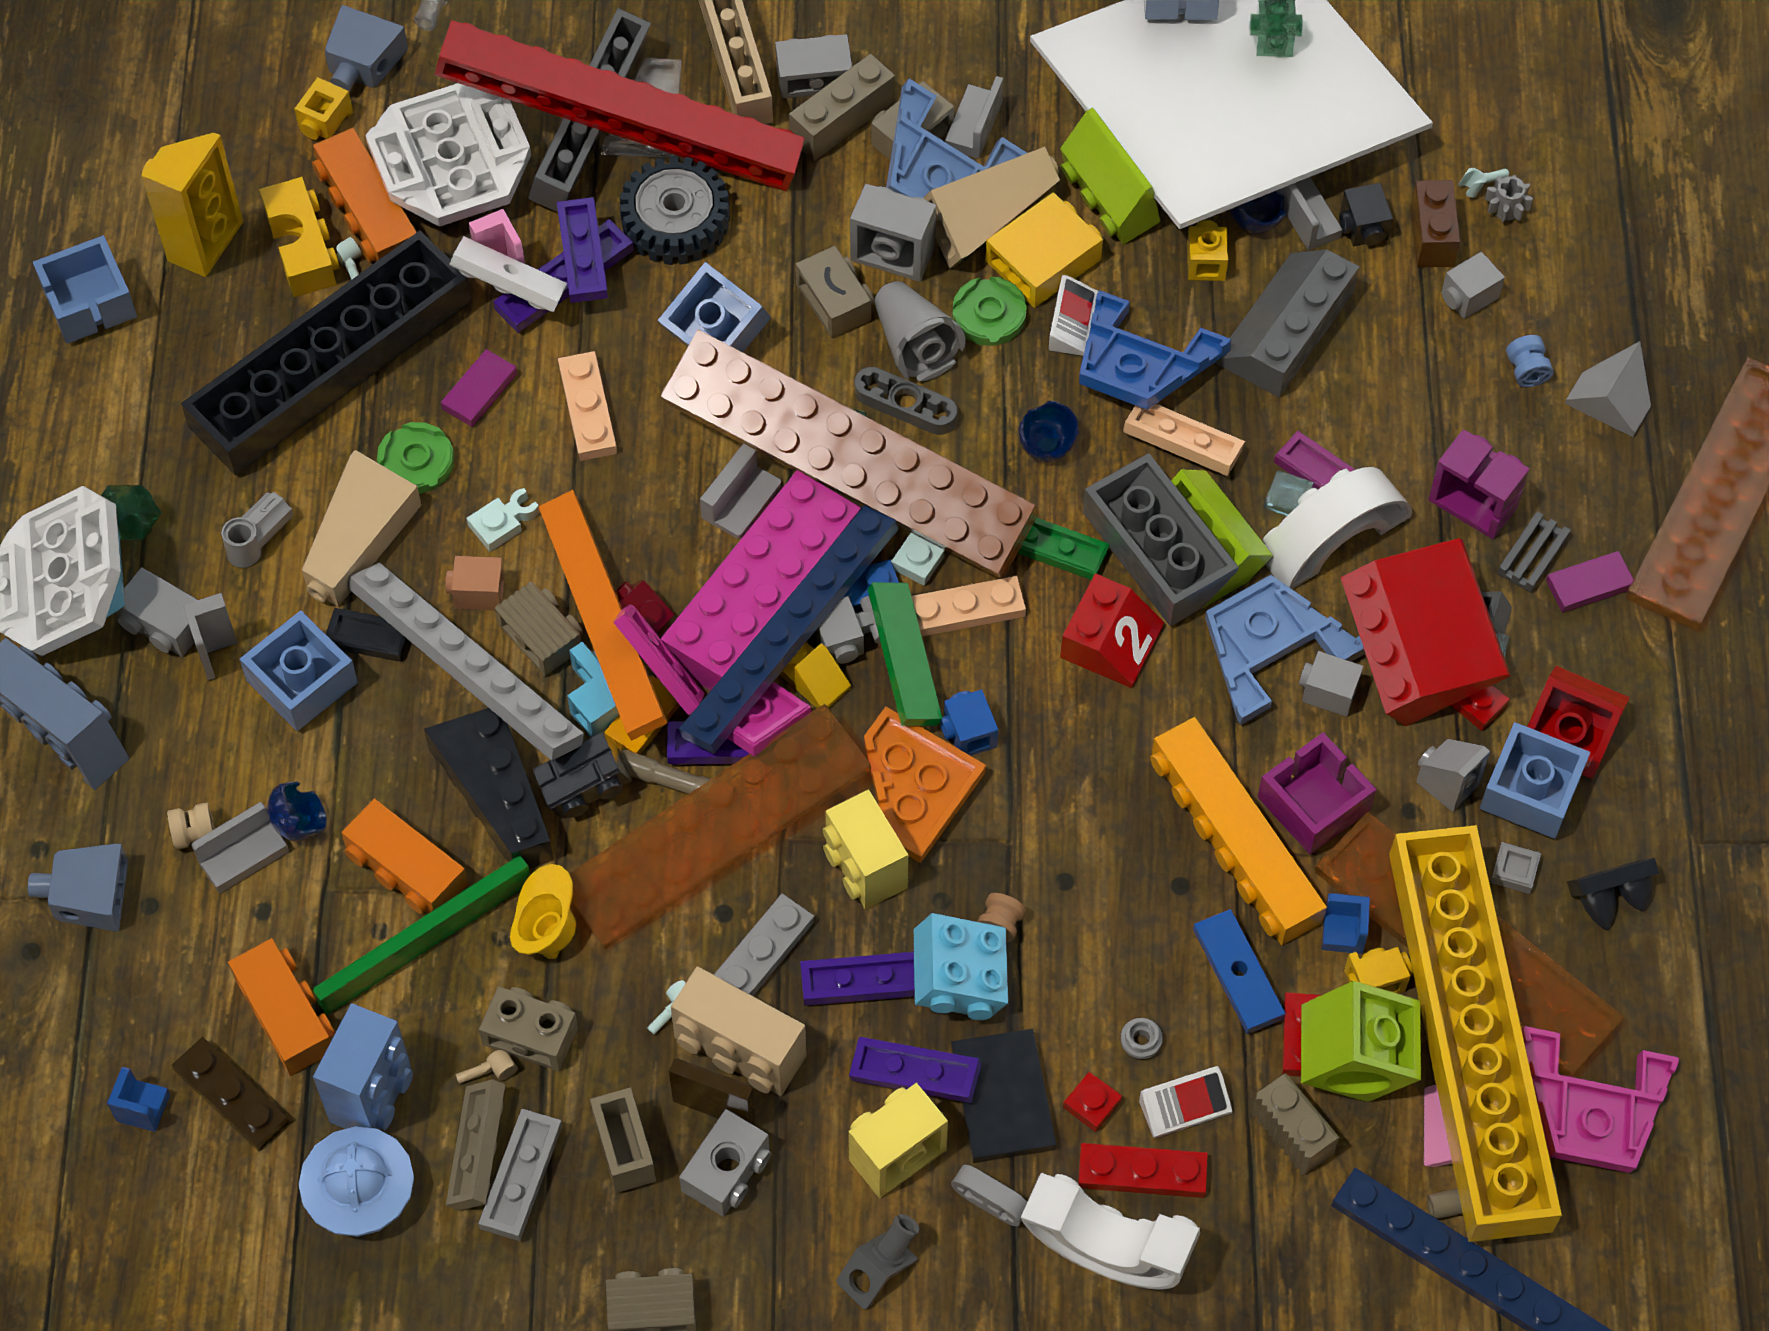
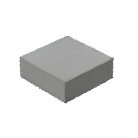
[1490,842,1541,894]

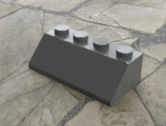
[1215,249,1360,398]
[1083,453,1238,627]

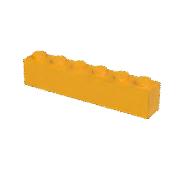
[1150,717,1327,946]

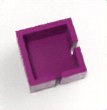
[1428,429,1530,540]
[1257,732,1377,855]

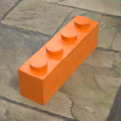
[312,127,417,262]

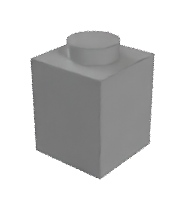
[1441,252,1505,319]
[1299,651,1363,717]

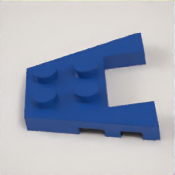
[1079,290,1231,410]

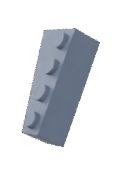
[0,638,130,791]

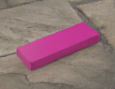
[613,604,704,715]

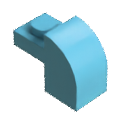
[567,642,619,738]

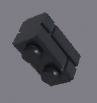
[533,731,632,819]

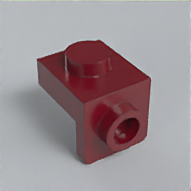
[615,580,674,633]

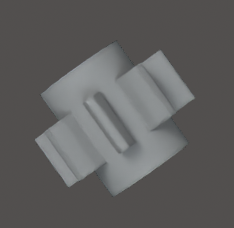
[1485,175,1533,222]

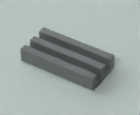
[1497,511,1571,592]

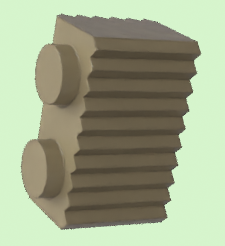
[495,582,583,676]
[1252,1074,1340,1175]
[606,1268,696,1331]

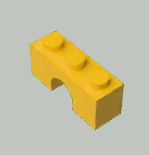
[259,177,340,298]

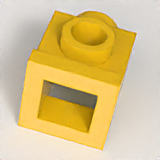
[294,77,353,140]
[1187,220,1228,281]
[1344,947,1413,994]

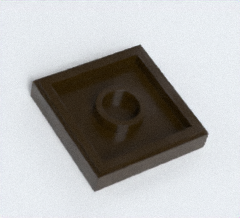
[669,1058,755,1125]

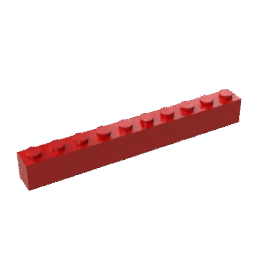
[434,20,805,192]

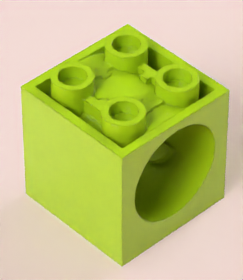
[1301,981,1421,1102]

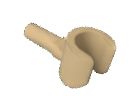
[456,1050,518,1084]

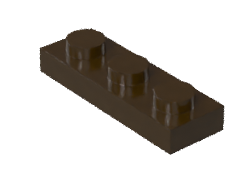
[172,1036,289,1152]

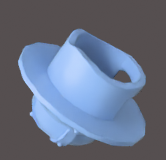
[299,1126,414,1237]

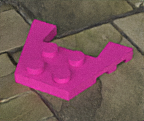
[1521,1026,1679,1173]

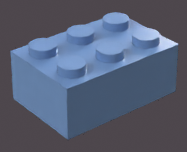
[313,1003,413,1130]

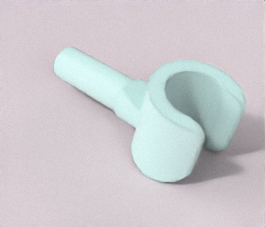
[1458,168,1509,198]
[337,237,362,280]
[647,980,686,1035]

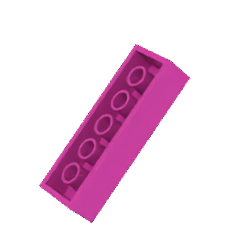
[661,470,861,691]

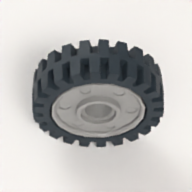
[620,156,730,265]

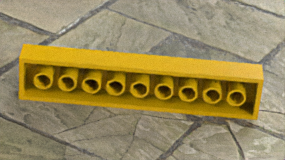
[1389,825,1562,1242]

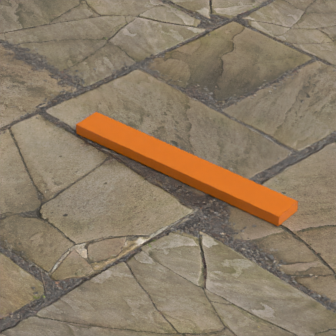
[538,490,667,741]

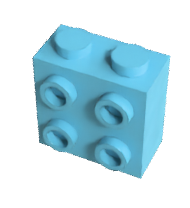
[914,913,1008,1020]

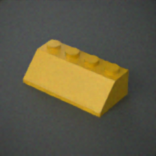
[141,132,244,277]

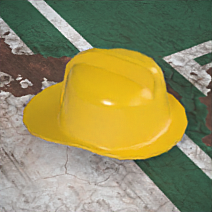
[510,864,576,959]

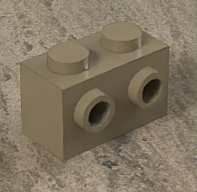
[479,986,578,1072]

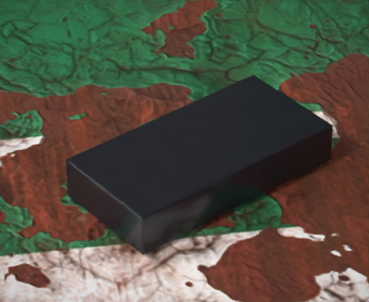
[326,607,408,662]

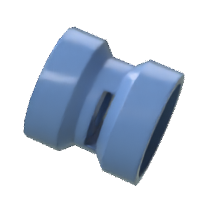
[1506,335,1554,387]

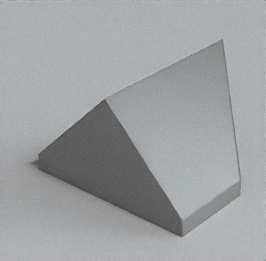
[1565,341,1651,437]

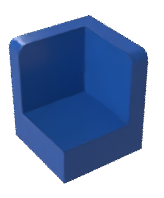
[1321,893,1370,954]
[107,1067,170,1132]

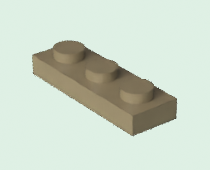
[446,1079,505,1211]

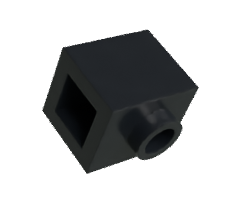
[1339,183,1393,247]

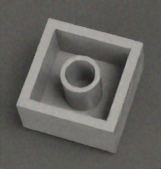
[850,183,936,282]

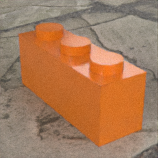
[341,798,468,914]
[228,938,335,1076]

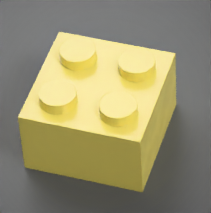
[822,789,908,910]
[849,1083,948,1199]

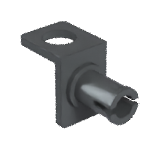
[836,1214,919,1309]

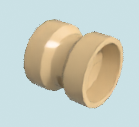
[167,802,215,850]

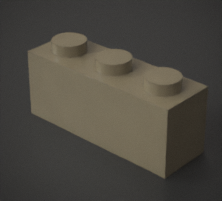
[789,53,895,161]

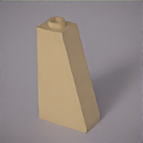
[923,147,1060,268]
[302,450,421,607]

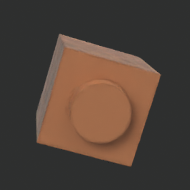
[445,556,505,611]

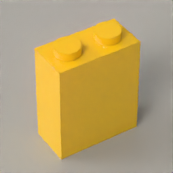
[985,192,1103,308]

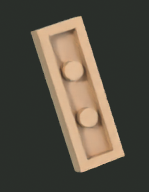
[558,351,617,461]
[1123,404,1245,476]
[911,576,1026,637]

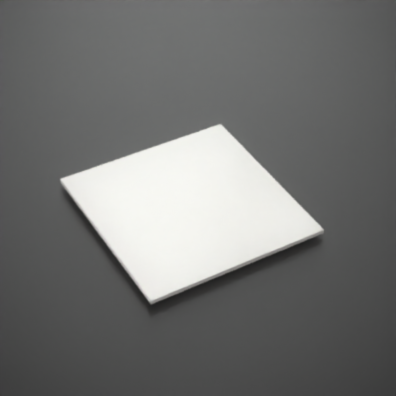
[1030,0,1433,229]

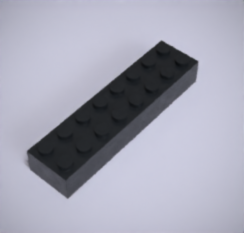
[181,231,472,476]

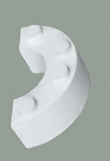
[1263,467,1412,589]
[1021,1173,1200,1289]

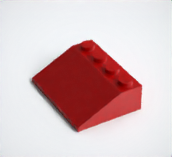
[1340,538,1511,726]

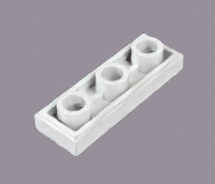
[449,236,567,312]

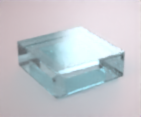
[1264,470,1314,516]

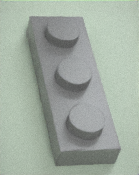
[714,894,815,996]
[478,1109,562,1241]

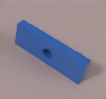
[1193,909,1285,1034]

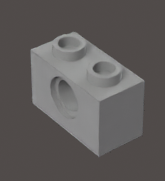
[679,1109,771,1217]

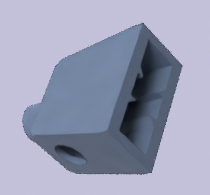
[325,5,408,91]
[28,844,128,931]

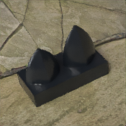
[1567,858,1659,930]

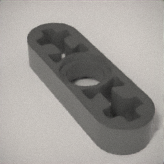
[855,367,957,435]

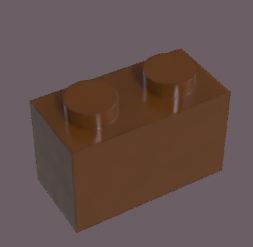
[1410,180,1460,268]

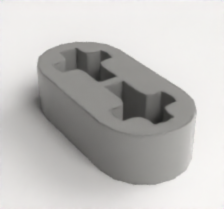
[951,1165,1027,1226]

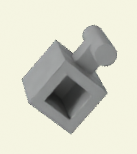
[814,596,881,664]

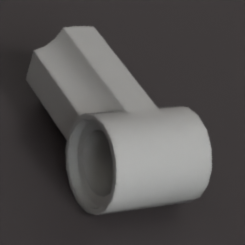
[221,492,293,568]

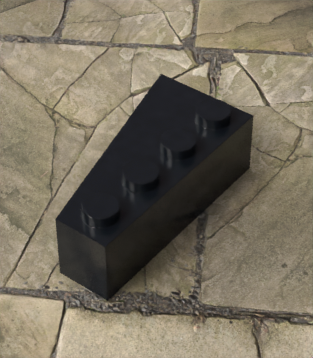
[424,708,554,869]

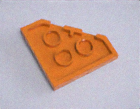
[864,707,986,863]

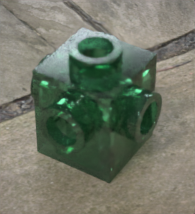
[1249,0,1303,57]
[101,485,162,540]

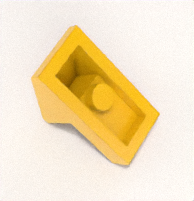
[779,642,851,713]

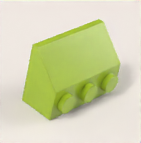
[1060,107,1160,245]
[1171,469,1273,608]

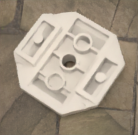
[365,83,531,227]
[0,486,125,656]

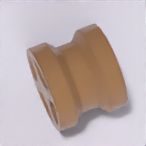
[977,893,1026,942]

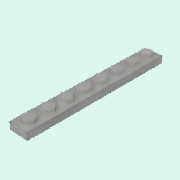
[348,563,584,761]

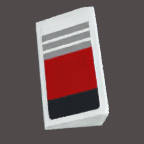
[1049,275,1098,356]
[1139,1066,1232,1139]

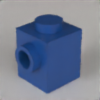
[940,689,998,756]

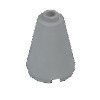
[875,281,965,381]

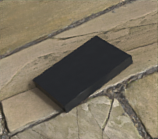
[951,1029,1056,1163]

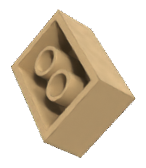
[671,966,807,1096]

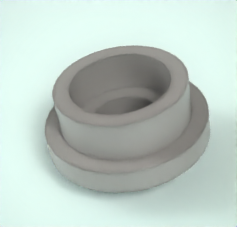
[1121,1018,1162,1059]

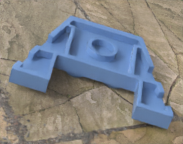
[886,79,1027,198]
[1205,575,1366,725]

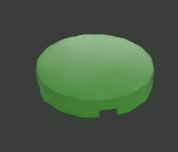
[952,277,1027,346]
[377,422,454,494]

